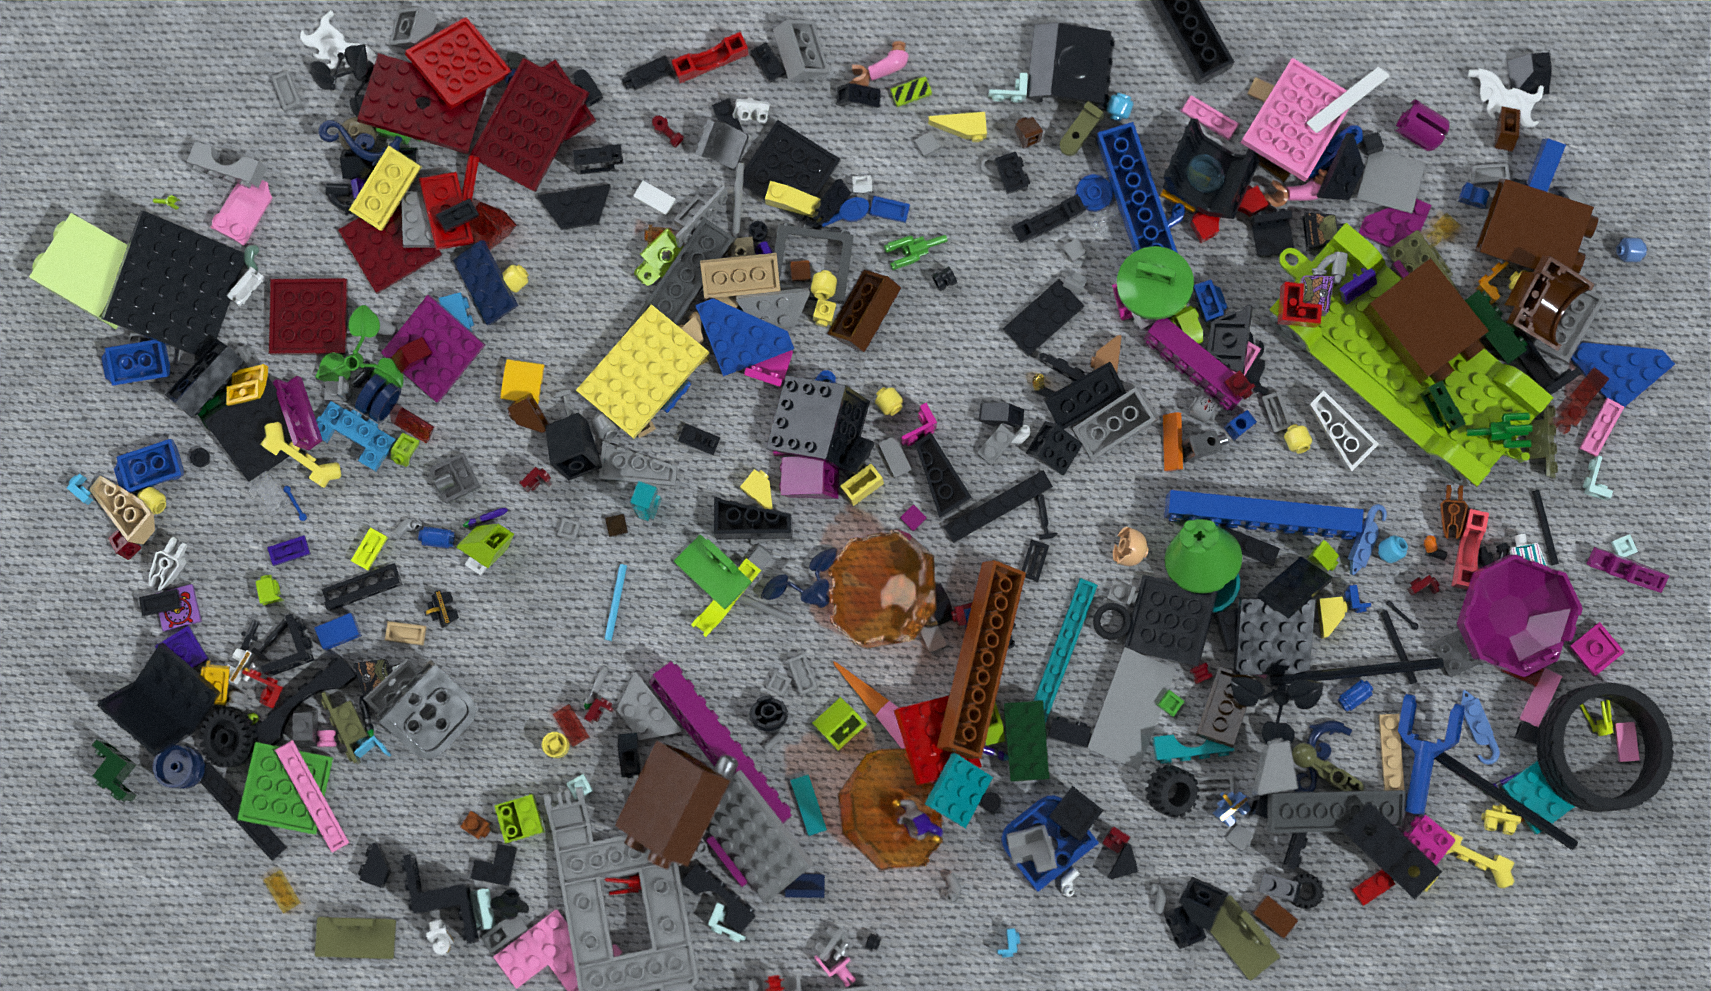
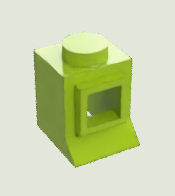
[255,575,285,605]

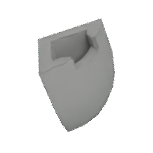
[1558,188,1589,205]

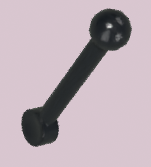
[330,52,345,90]
[1386,600,1419,630]

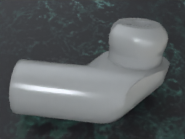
[1150,884,1166,914]

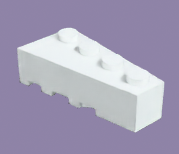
[1308,390,1379,472]

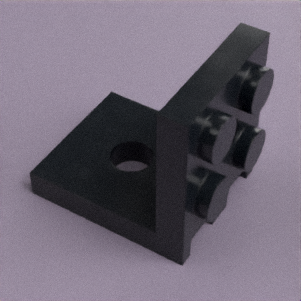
[260,613,315,677]

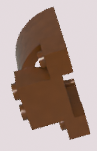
[1505,256,1594,351]

